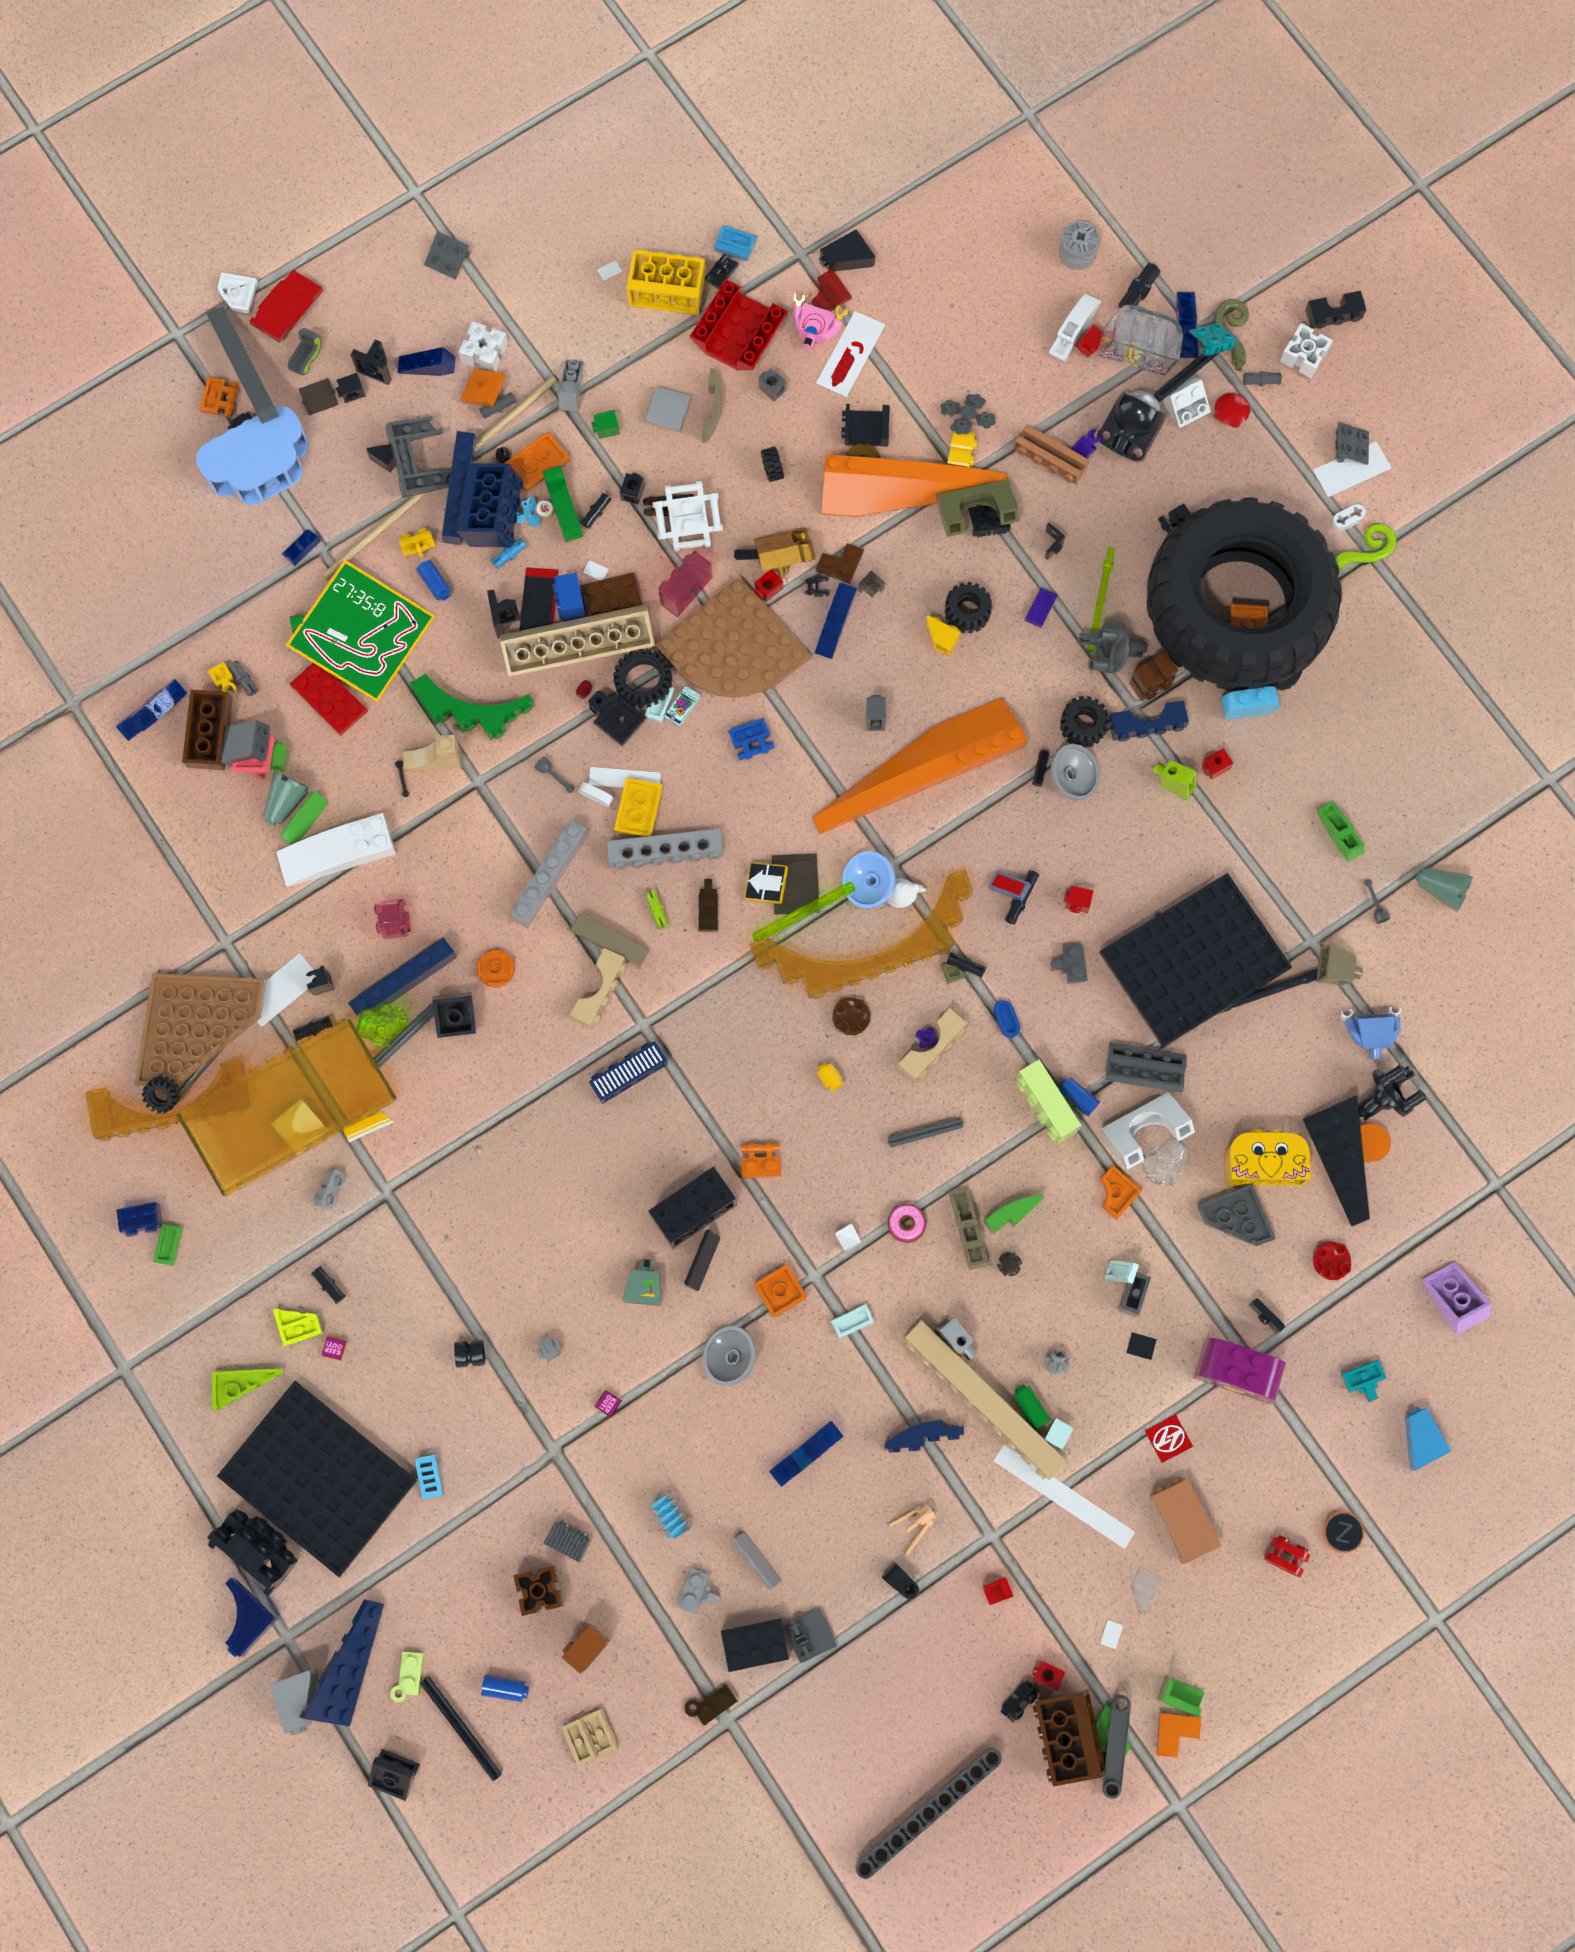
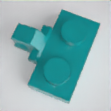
[1341,1360,1387,1402]

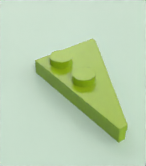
[212,1368,283,1411]

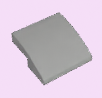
[645,386,692,431]

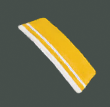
[343,1112,393,1142]

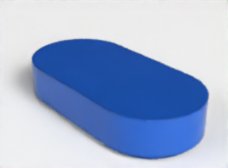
[993,1000,1020,1038]

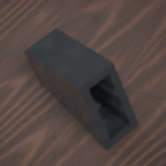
[819,229,875,272]

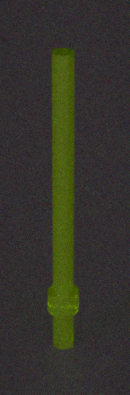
[1087,547,1115,653]

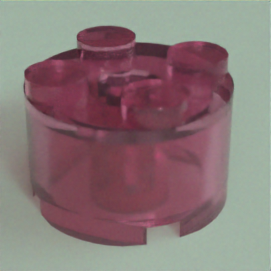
[374,898,411,940]

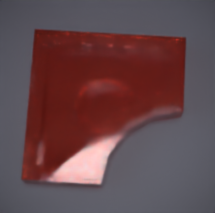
[812,269,852,311]

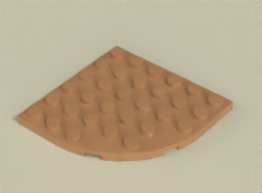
[654,576,811,698]

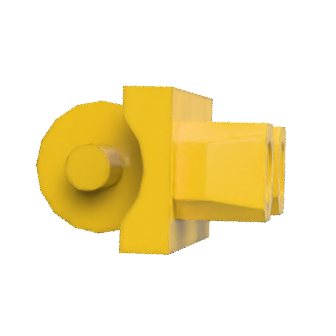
[399,528,436,558]

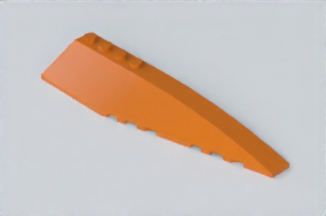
[812,698,1027,834]

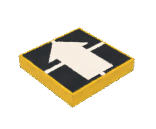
[744,862,788,904]

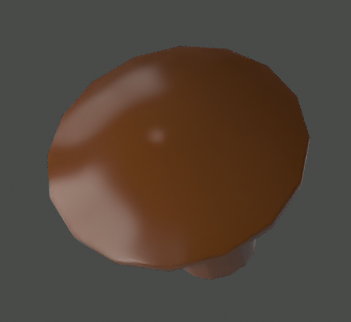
[832,998,870,1035]

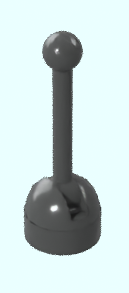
[534,757,574,793]
[1365,879,1390,924]

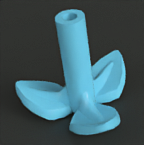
[517,496,541,526]

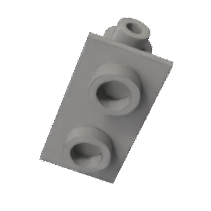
[314,1168,346,1210]

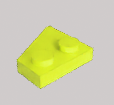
[273,1309,323,1347]

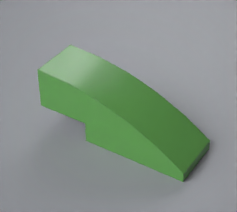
[1317,801,1364,862]
[984,1195,1044,1234]

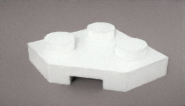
[217,272,258,314]

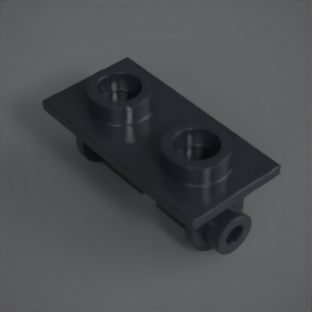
[1000,1680,1040,1723]

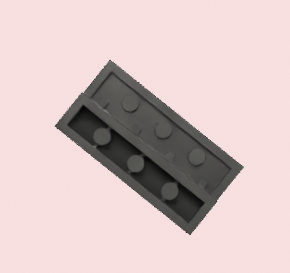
[1105,1043,1186,1093]

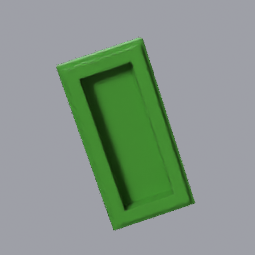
[153,1223,183,1266]

